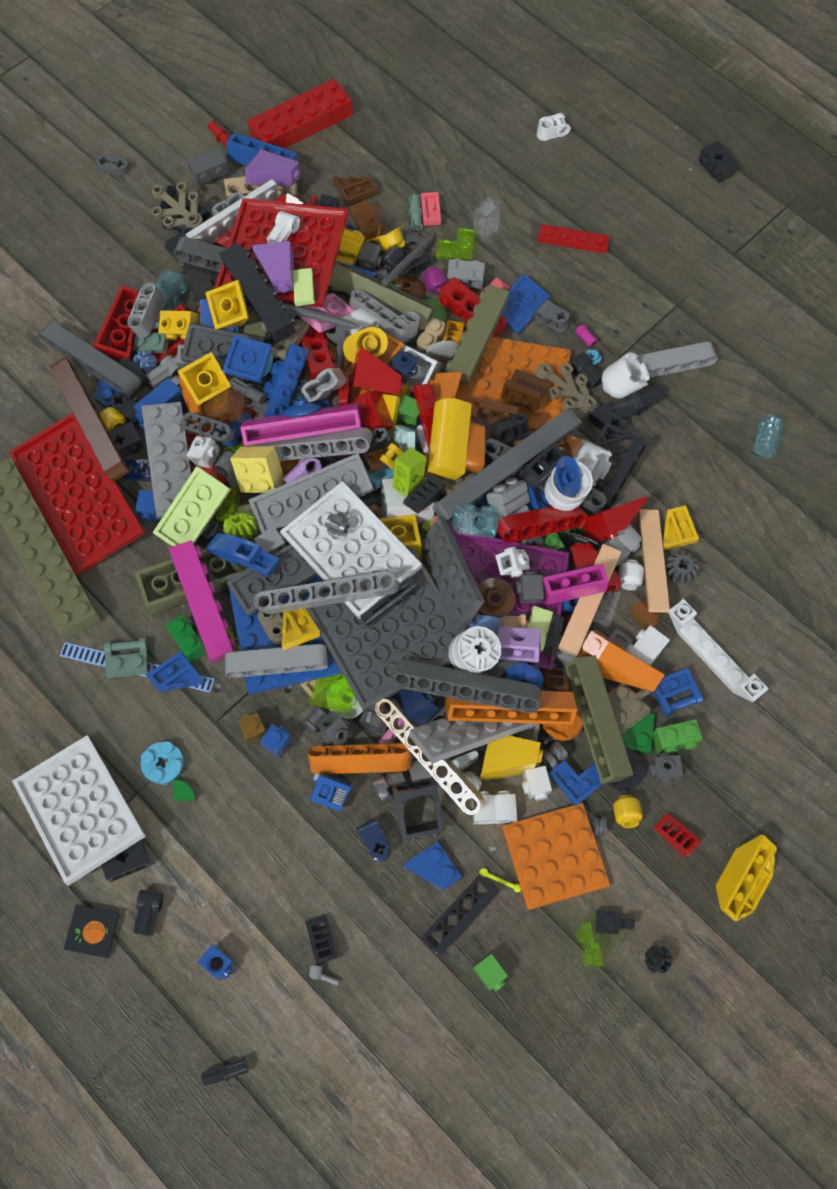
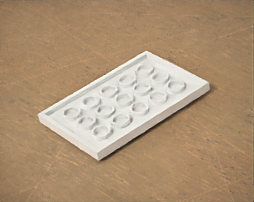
[280,481,422,620]
[12,735,146,886]

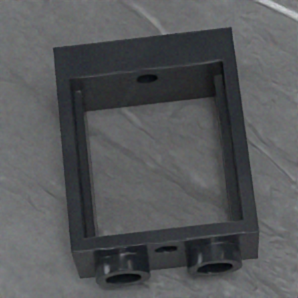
[391,777,444,841]

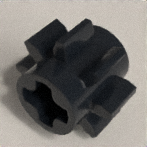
[644,945,673,974]

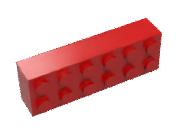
[247,78,353,149]

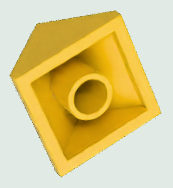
[205,280,249,330]
[178,352,231,405]

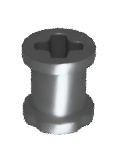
[302,706,327,734]

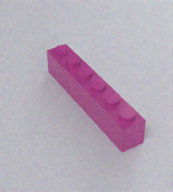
[240,403,362,446]
[168,540,236,664]

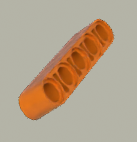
[307,743,412,774]

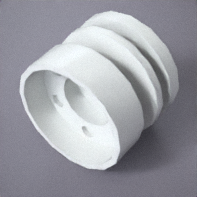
[544,461,593,511]
[448,626,501,674]

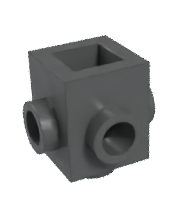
[316,711,353,746]
[649,753,683,785]

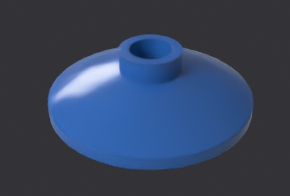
[283,398,322,417]
[555,456,581,497]

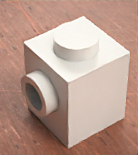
[522,766,552,801]

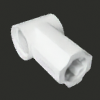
[267,211,300,243]

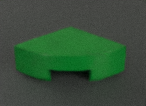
[173,780,196,802]

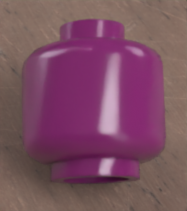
[422,266,448,295]

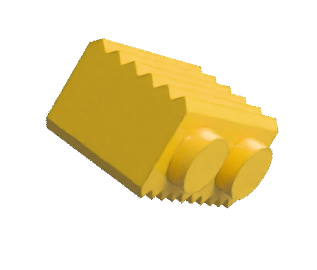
[338,227,365,261]

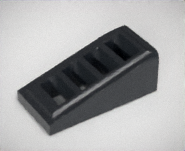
[403,474,446,514]
[305,915,338,966]

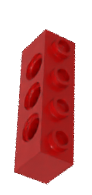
[439,277,507,337]
[300,325,337,380]

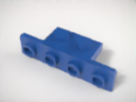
[264,344,308,417]

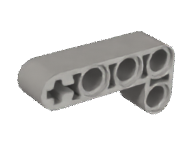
[349,290,420,343]

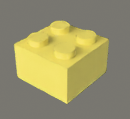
[230,446,284,493]

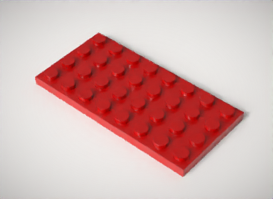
[9,413,145,575]

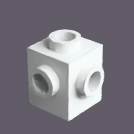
[186,436,221,468]
[496,547,530,578]

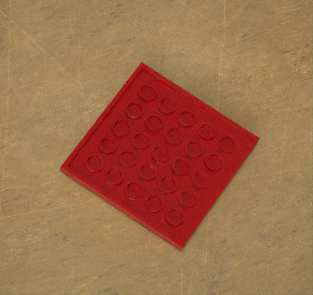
[214,198,349,307]

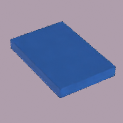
[502,273,551,334]

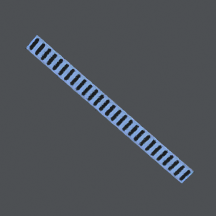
[60,642,214,693]

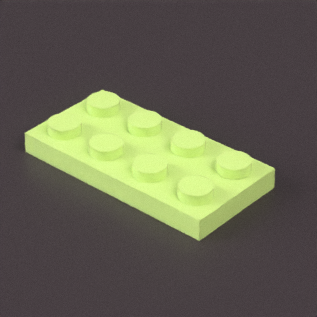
[153,466,231,546]

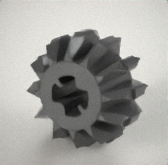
[665,551,699,585]

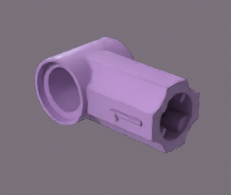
[283,458,321,484]

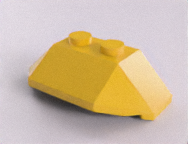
[716,835,777,922]

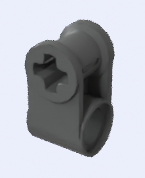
[534,300,569,333]

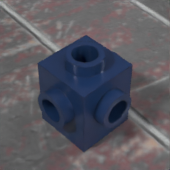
[390,350,418,385]

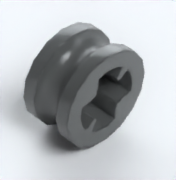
[593,816,607,836]

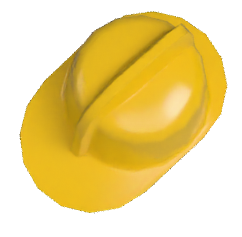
[366,225,405,252]
[343,327,388,363]

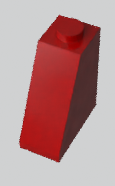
[351,348,403,396]
[569,543,621,593]

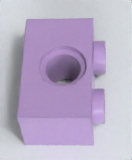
[498,626,541,662]

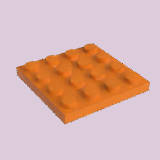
[502,803,610,911]

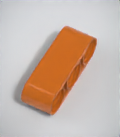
[465,421,485,473]

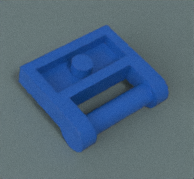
[654,668,703,717]

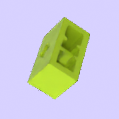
[392,447,426,497]

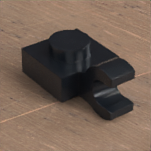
[595,910,635,935]

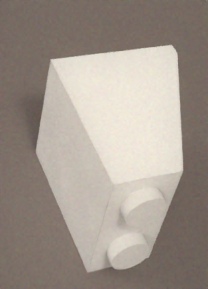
[380,477,437,524]

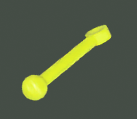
[479,868,521,892]

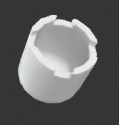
[602,352,650,399]
[573,439,612,486]

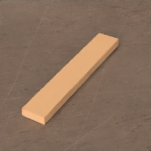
[638,509,670,613]
[558,544,622,657]

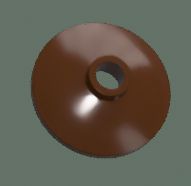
[392,276,425,300]
[478,578,515,618]

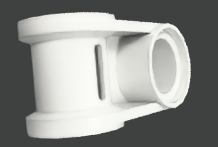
[536,113,571,141]

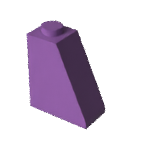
[245,150,301,186]
[253,241,294,293]

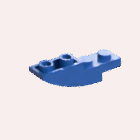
[206,534,281,578]

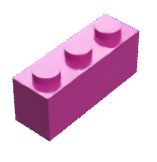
[543,564,609,605]

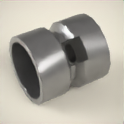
[359,702,391,734]
[371,772,406,805]

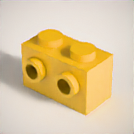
[158,311,201,340]

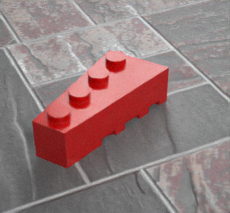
[93,285,139,364]

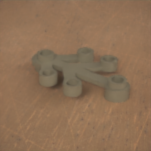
[151,182,203,229]
[535,363,597,413]

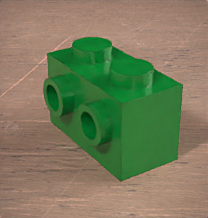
[165,614,207,664]

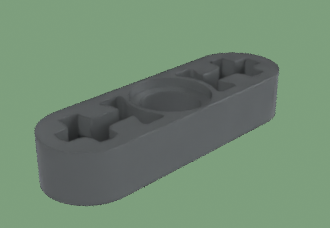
[181,412,234,443]

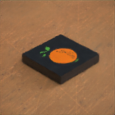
[63,905,120,958]

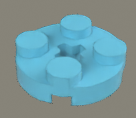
[141,741,184,785]

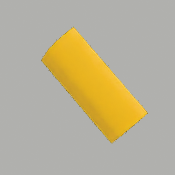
[427,398,472,481]

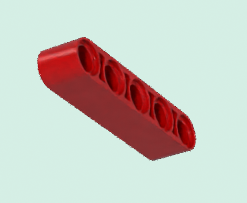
[494,506,588,543]

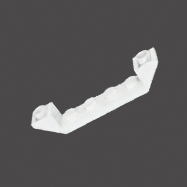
[668,599,768,702]

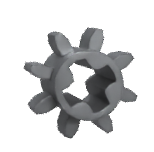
[325,511,350,538]

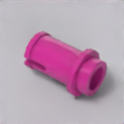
[575,324,598,348]

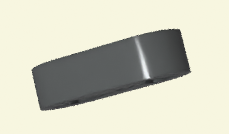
[95,154,129,175]

